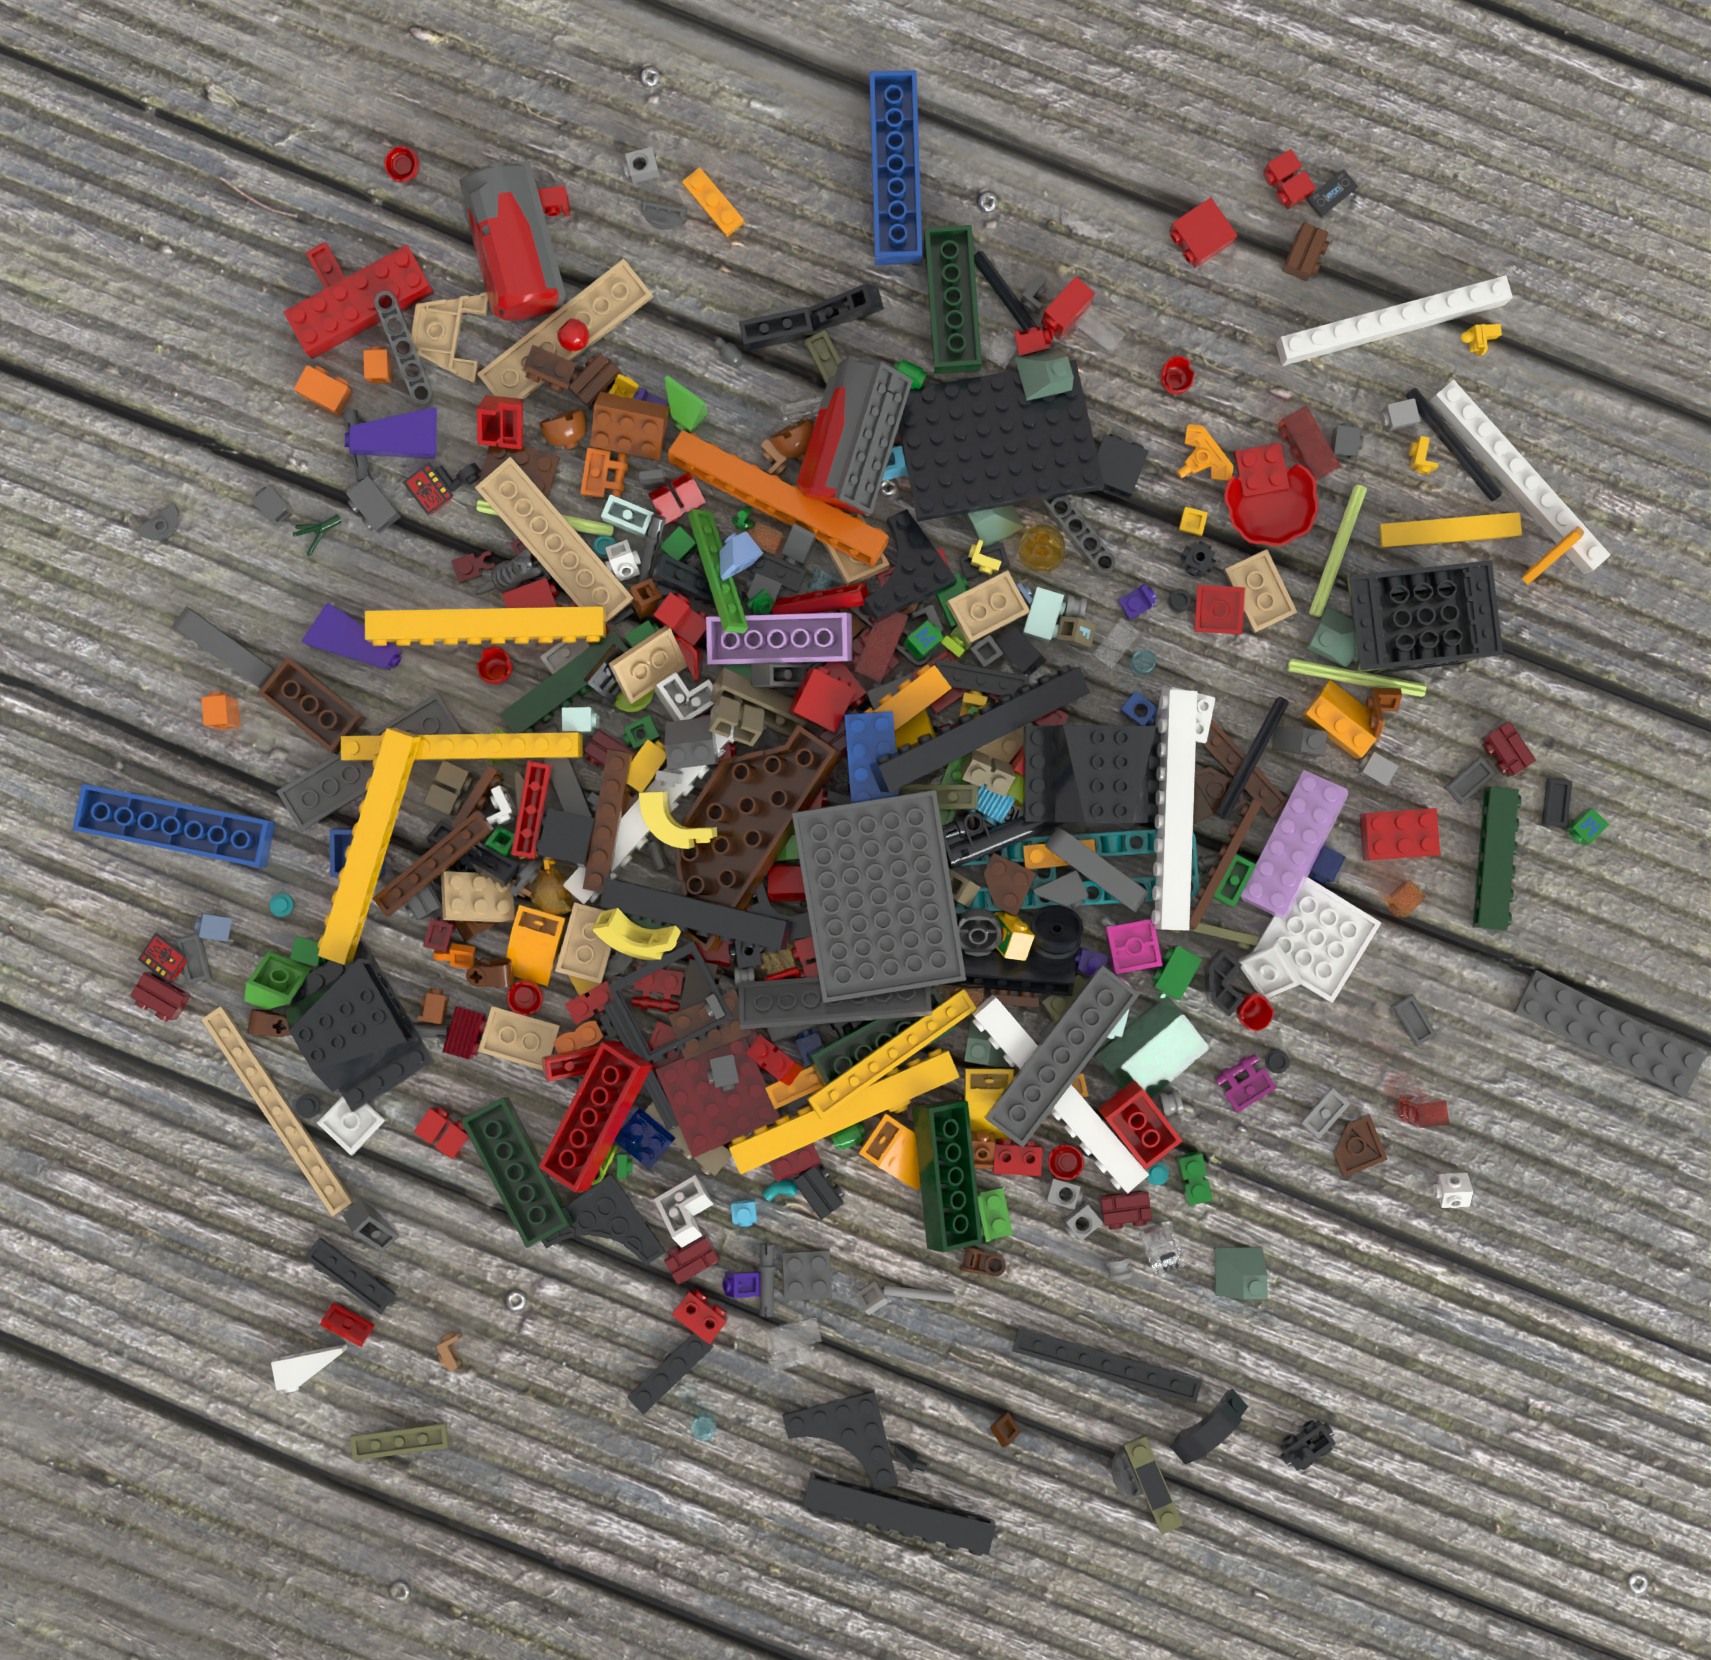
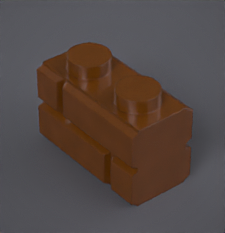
[1282,222,1330,281]
[569,353,622,410]

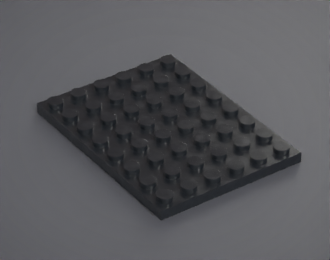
[899,360,1104,522]

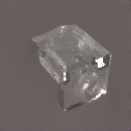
[985,328,1018,368]

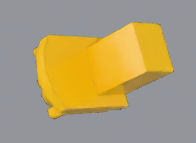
[1460,324,1502,356]

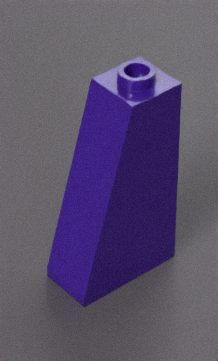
[344,407,437,459]
[301,602,402,671]

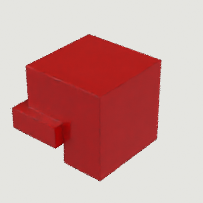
[477,395,523,450]

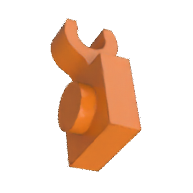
[433,943,475,969]

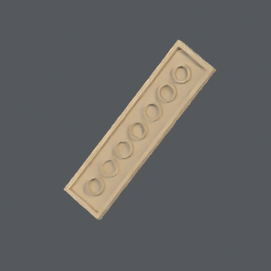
[477,259,653,399]
[475,457,634,624]

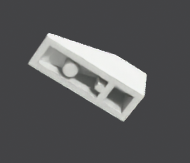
[271,1344,348,1393]

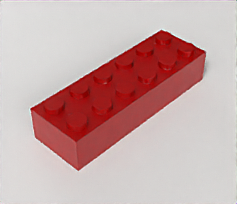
[283,245,434,359]
[538,1041,653,1193]

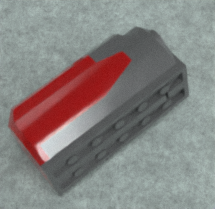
[459,161,566,321]
[797,356,913,515]

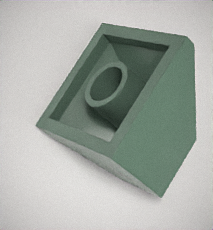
[1015,347,1074,401]
[964,505,1024,549]
[1305,606,1356,669]
[963,1014,1010,1067]
[1214,1247,1268,1299]

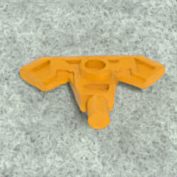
[1176,424,1233,482]

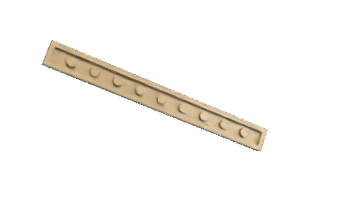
[201,1006,354,1216]

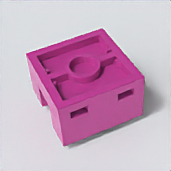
[1103,919,1162,974]

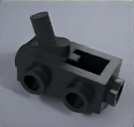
[1280,1420,1336,1471]

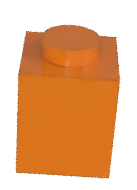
[363,346,392,384]

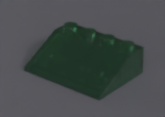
[1093,994,1210,1099]

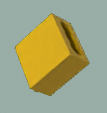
[627,739,667,793]

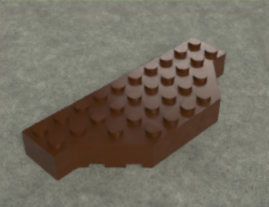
[670,725,844,952]

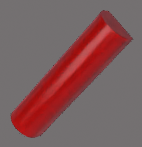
[772,583,868,615]
[511,761,552,859]
[542,1041,623,1082]

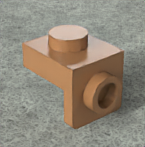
[436,1331,463,1372]

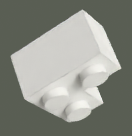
[654,672,715,721]
[654,1175,713,1248]

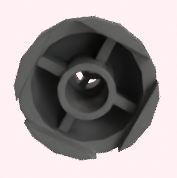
[957,908,1002,956]

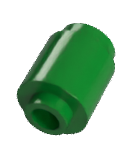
[894,359,927,390]
[831,1122,867,1150]

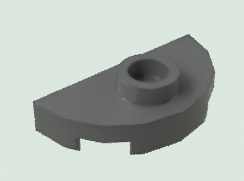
[641,200,688,230]
[136,504,180,541]
[509,857,544,897]
[1111,1450,1143,1497]

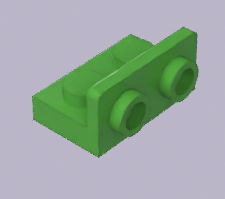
[977,1187,1013,1242]

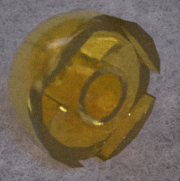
[1019,524,1066,572]
[530,867,573,916]

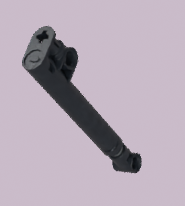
[942,812,1066,869]

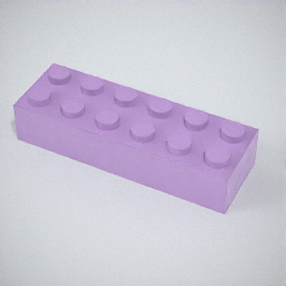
[706,613,853,665]
[1241,770,1348,921]

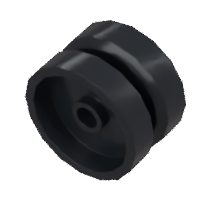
[1029,905,1084,966]

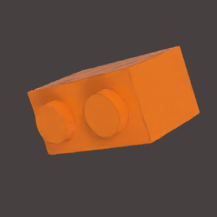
[293,365,353,416]
[201,692,240,730]

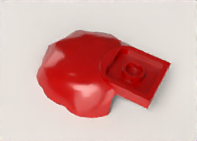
[1224,443,1319,546]

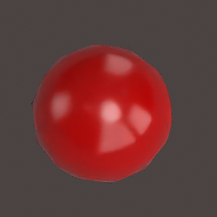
[557,318,590,352]

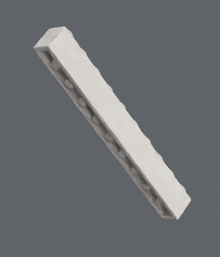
[1276,275,1513,366]
[1429,379,1610,575]
[1151,690,1197,930]
[563,725,735,904]
[971,994,1149,1194]

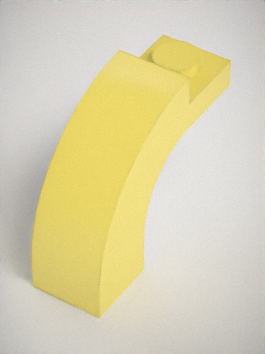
[639,791,717,849]
[592,908,681,960]

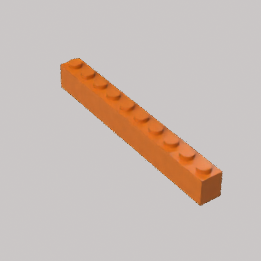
[668,430,889,568]

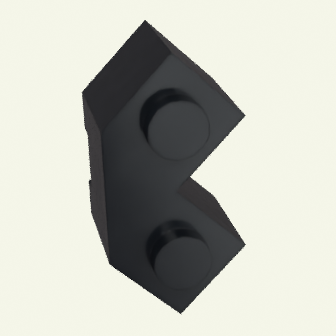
[1204,949,1245,1017]

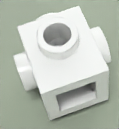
[605,540,641,582]
[1434,1173,1473,1208]

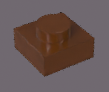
[990,1412,1021,1447]

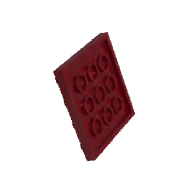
[656,1037,780,1158]

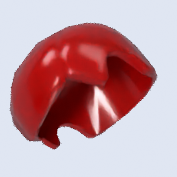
[384,146,420,183]
[1159,355,1195,395]
[477,646,513,685]
[507,980,543,1016]
[1236,993,1274,1032]
[1047,1144,1084,1180]

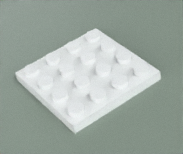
[1251,877,1381,1003]

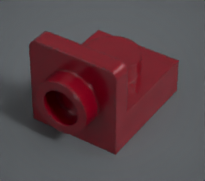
[423,917,456,953]

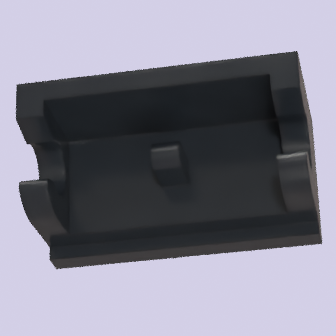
[994,623,1047,675]

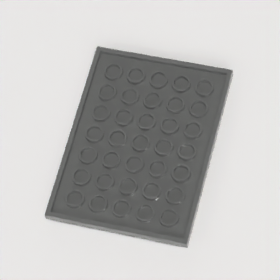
[792,789,966,1003]

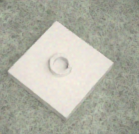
[1238,942,1303,998]
[317,1096,385,1155]

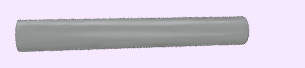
[883,1285,955,1303]

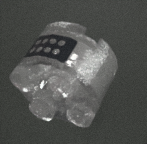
[1139,1220,1186,1276]

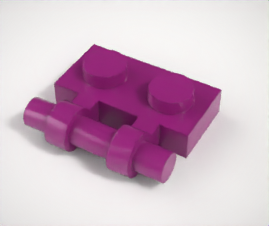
[1214,1054,1277,1113]

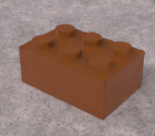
[590,392,670,461]

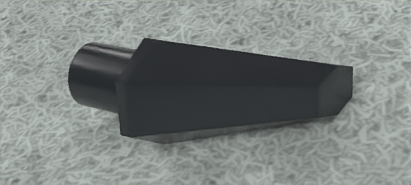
[894,1443,927,1472]

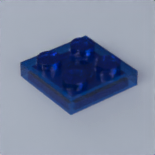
[614,1107,676,1170]

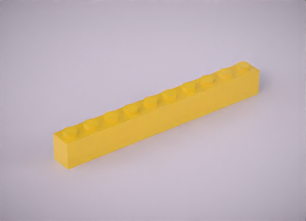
[365,607,606,646]
[318,728,421,965]
[341,733,583,761]
[728,1048,959,1175]

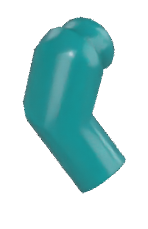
[761,1179,798,1202]

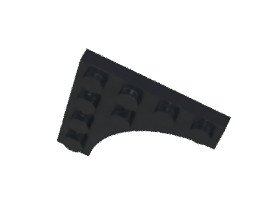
[864,509,957,621]
[542,1174,666,1266]
[782,1390,898,1491]

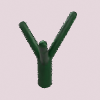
[293,514,342,556]

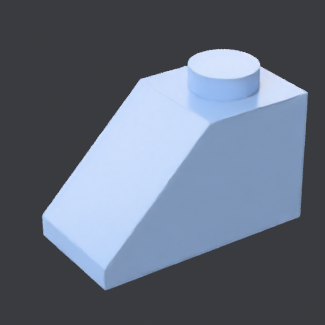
[720,531,763,581]

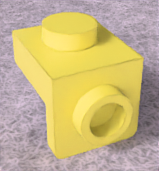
[968,539,1001,575]

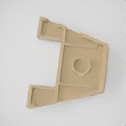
[409,292,489,384]

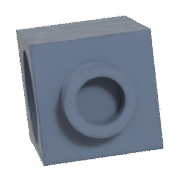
[194,913,232,942]

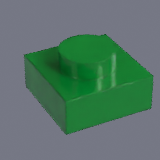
[617,1152,633,1179]

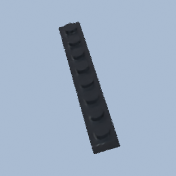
[1012,1327,1202,1404]

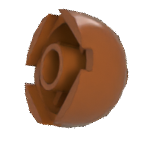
[539,409,587,450]
[769,417,814,461]

